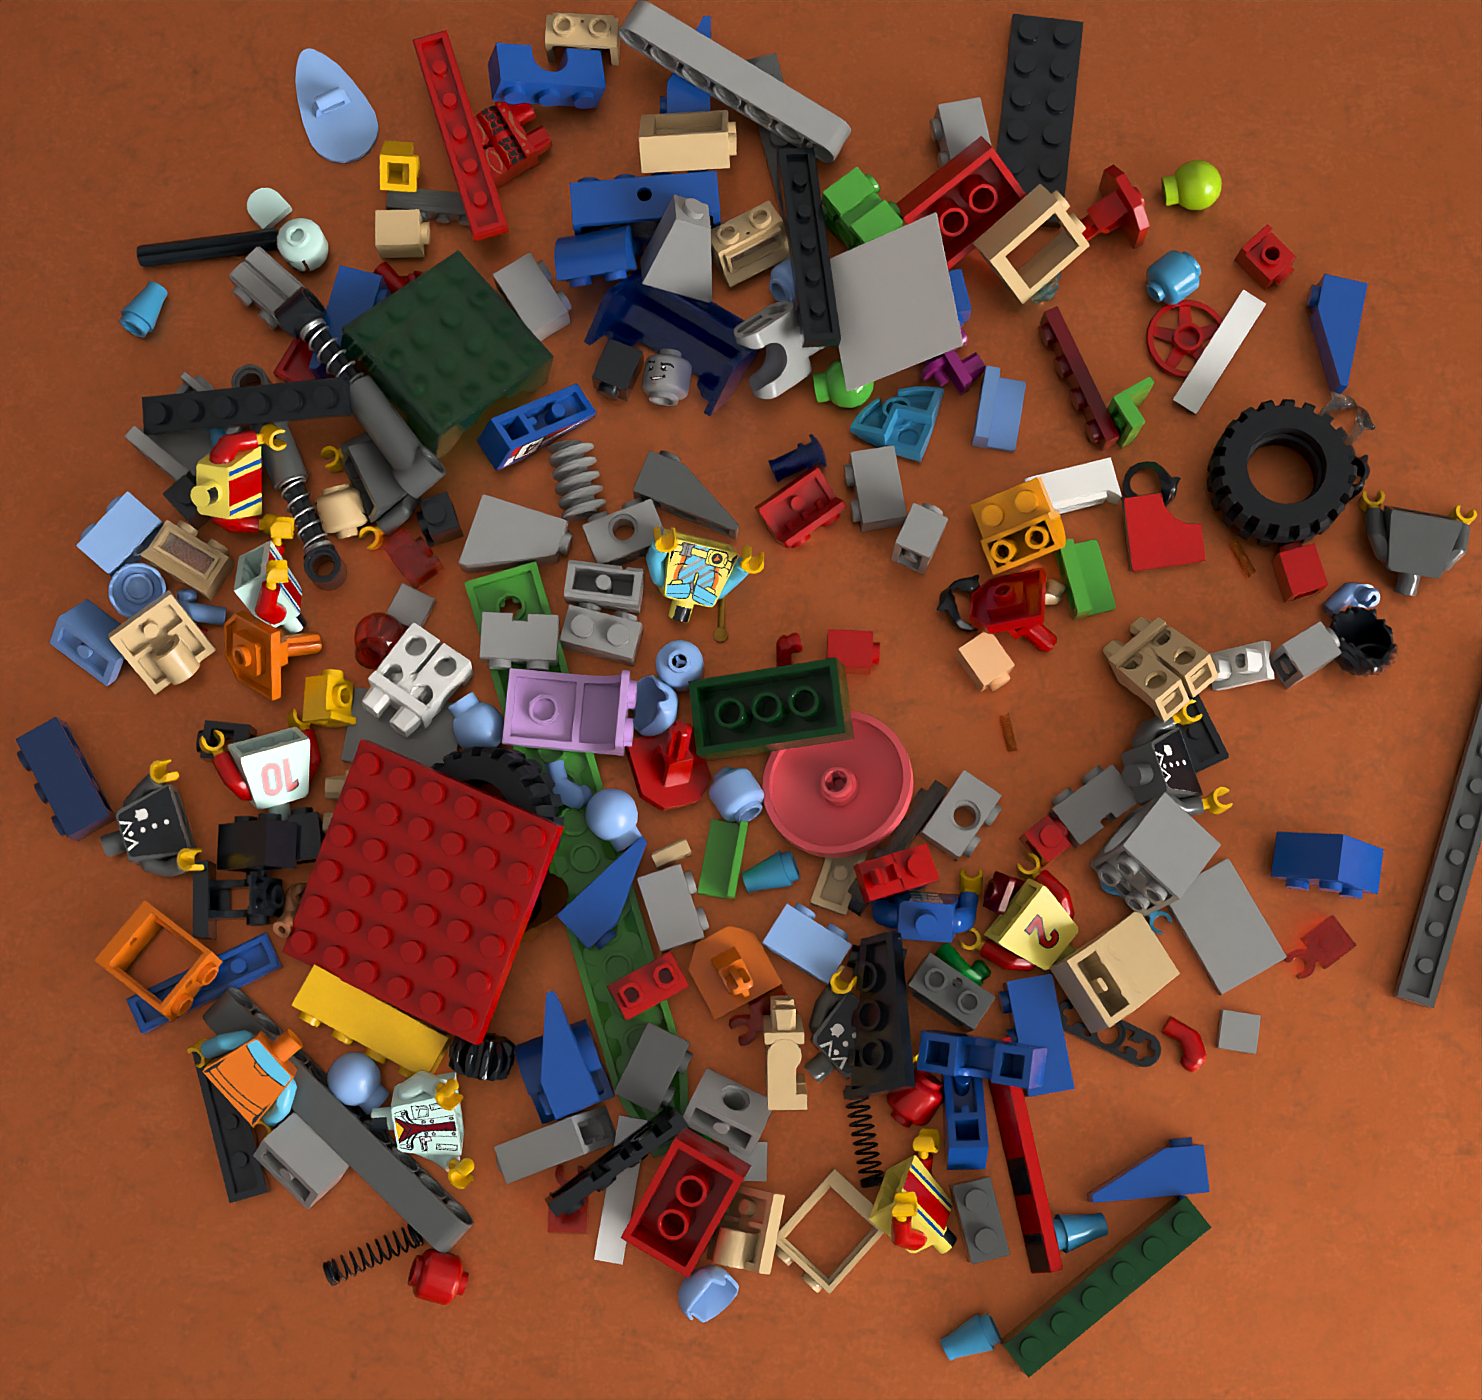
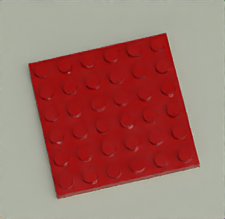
[282,739,564,1045]

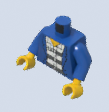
[871,868,983,942]

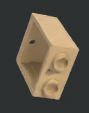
[639,110,737,173]
[973,184,1090,304]
[774,1168,884,1294]

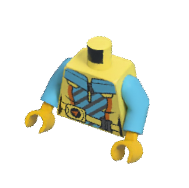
[645,526,764,622]

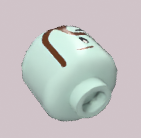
[277,218,329,272]

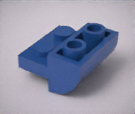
[554,225,643,287]
[514,1019,615,1124]

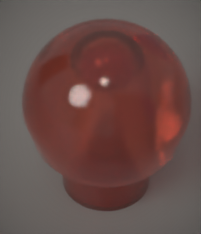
[354,612,405,669]

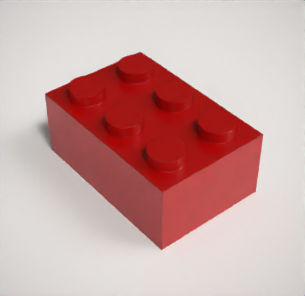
[896,136,1027,270]
[621,1128,752,1278]

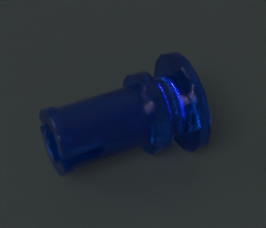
[768,434,827,482]

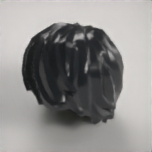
[1329,607,1398,677]

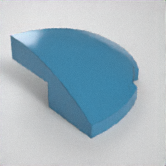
[850,386,944,462]

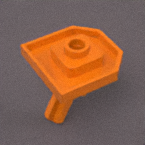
[224,611,322,701]
[688,925,782,1020]

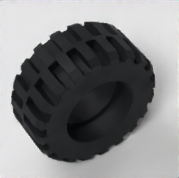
[1207,399,1357,548]
[431,746,564,864]

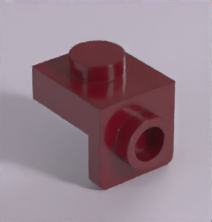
[983,871,1026,915]

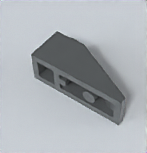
[633,450,739,540]

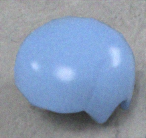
[108,562,166,618]
[630,675,679,737]
[677,1265,739,1323]

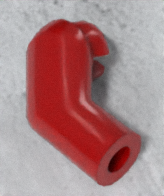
[373,262,427,297]
[1161,1016,1207,1072]

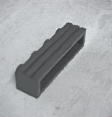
[386,189,469,226]

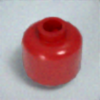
[887,1068,944,1128]
[408,1249,469,1305]

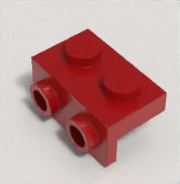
[754,466,847,548]

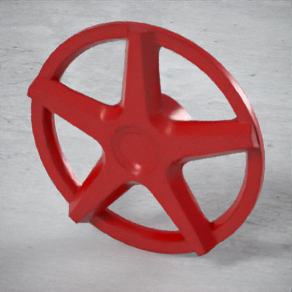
[1146,300,1223,379]

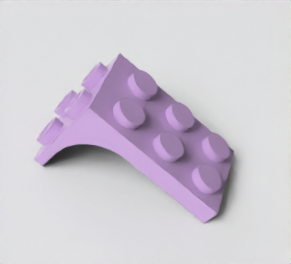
[502,668,637,756]

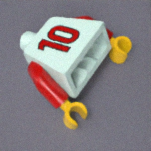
[234,517,307,635]
[199,708,322,821]

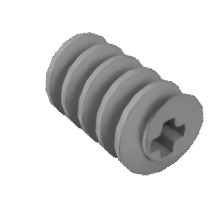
[547,440,606,522]

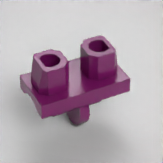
[920,324,986,396]

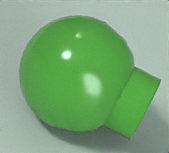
[813,359,874,408]

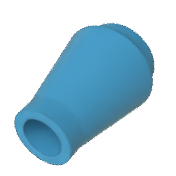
[119,281,168,338]
[742,850,801,893]
[1052,1213,1108,1253]
[940,1312,1002,1361]

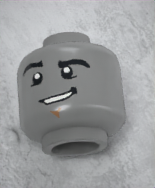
[642,349,692,406]

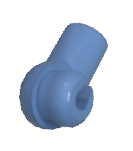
[1322,582,1380,617]
[177,589,226,626]
[545,760,592,809]

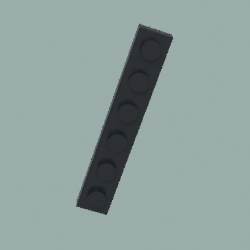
[776,147,841,348]
[142,377,351,435]

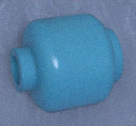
[1145,250,1201,305]

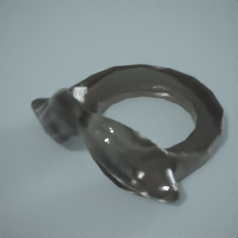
[1318,391,1375,446]

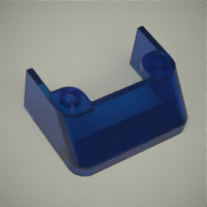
[584,268,761,416]

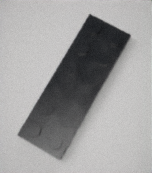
[996,14,1084,228]

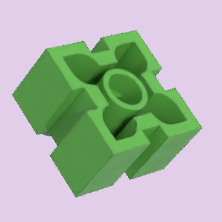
[822,166,903,251]

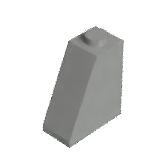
[640,195,712,303]
[459,494,573,573]
[494,1105,616,1184]

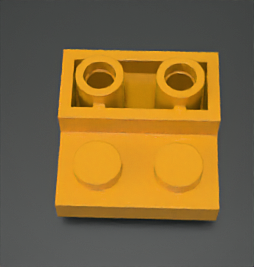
[970,476,1066,575]

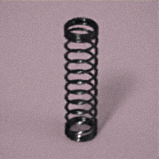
[842,1090,884,1188]
[323,1224,424,1286]

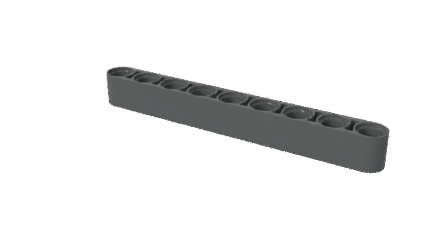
[203,986,474,1253]

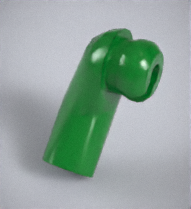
[935,942,991,986]

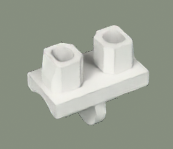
[1209,641,1275,691]

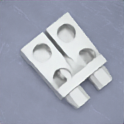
[362,622,474,738]

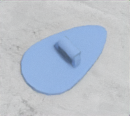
[295,48,379,164]

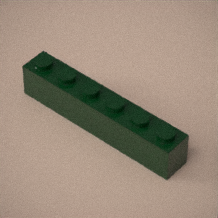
[1000,1195,1212,1378]

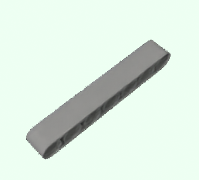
[618,0,851,163]

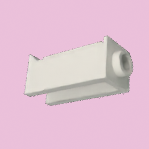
[1023,457,1122,514]

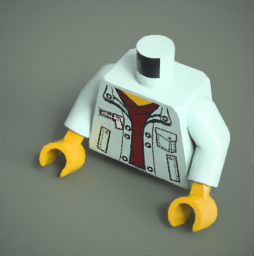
[371,1070,474,1189]

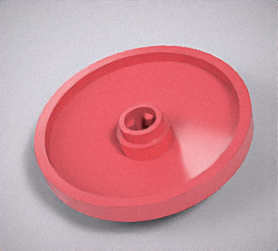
[762,711,913,858]

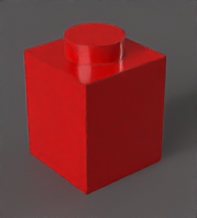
[1271,541,1328,603]
[826,629,880,675]

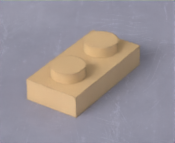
[810,850,869,916]

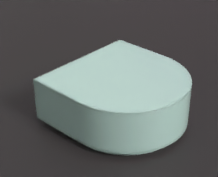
[247,188,293,230]

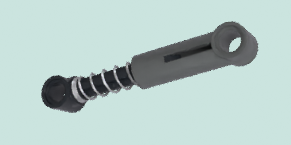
[274,286,446,498]
[231,364,347,591]

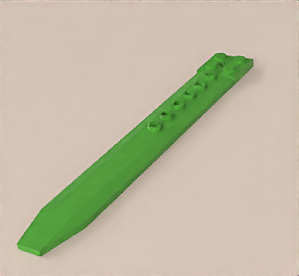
[464,561,690,1158]

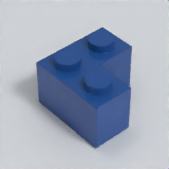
[1271,832,1384,899]

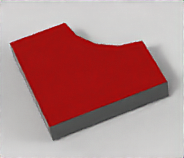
[1121,492,1206,572]

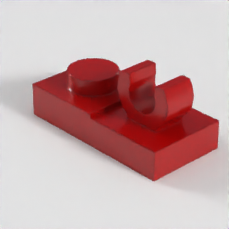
[853,843,939,903]

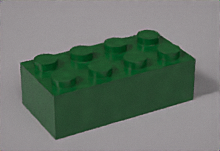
[688,658,854,761]

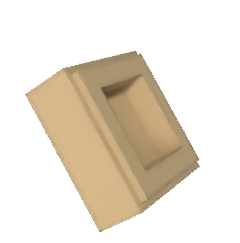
[651,839,692,871]

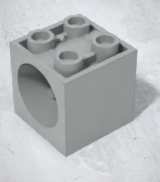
[1089,792,1221,917]

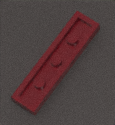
[1038,306,1120,451]

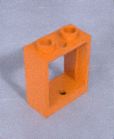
[94,900,223,1022]

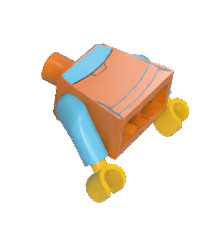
[187,1029,303,1137]

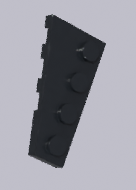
[844,931,915,1100]
[545,1105,689,1217]

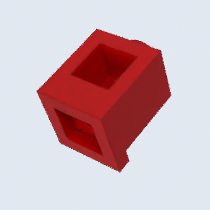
[1234,224,1297,290]
[1019,815,1072,868]

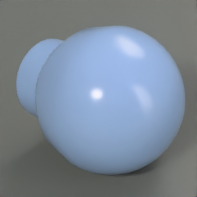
[448,691,504,748]
[585,788,642,852]
[327,1052,389,1115]

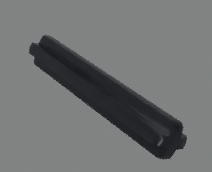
[137,228,279,267]

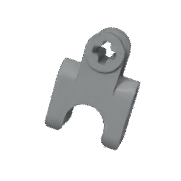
[734,301,824,399]

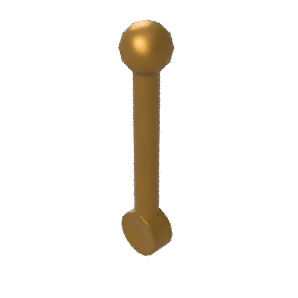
[713,595,728,643]

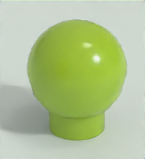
[1161,160,1222,210]

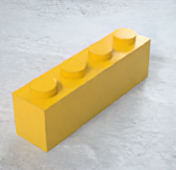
[292,964,453,1078]

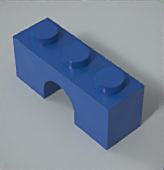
[488,43,606,109]
[917,1029,1048,1089]

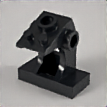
[193,860,285,940]

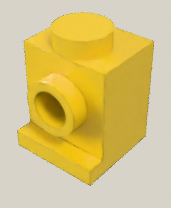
[380,141,420,192]
[302,669,357,728]

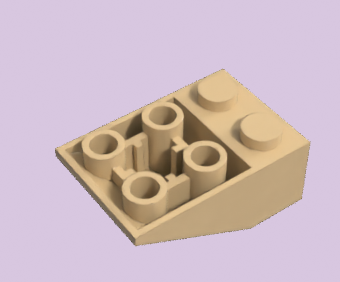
[1050,911,1180,1033]

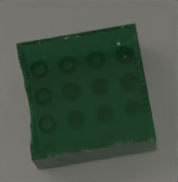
[341,250,554,459]

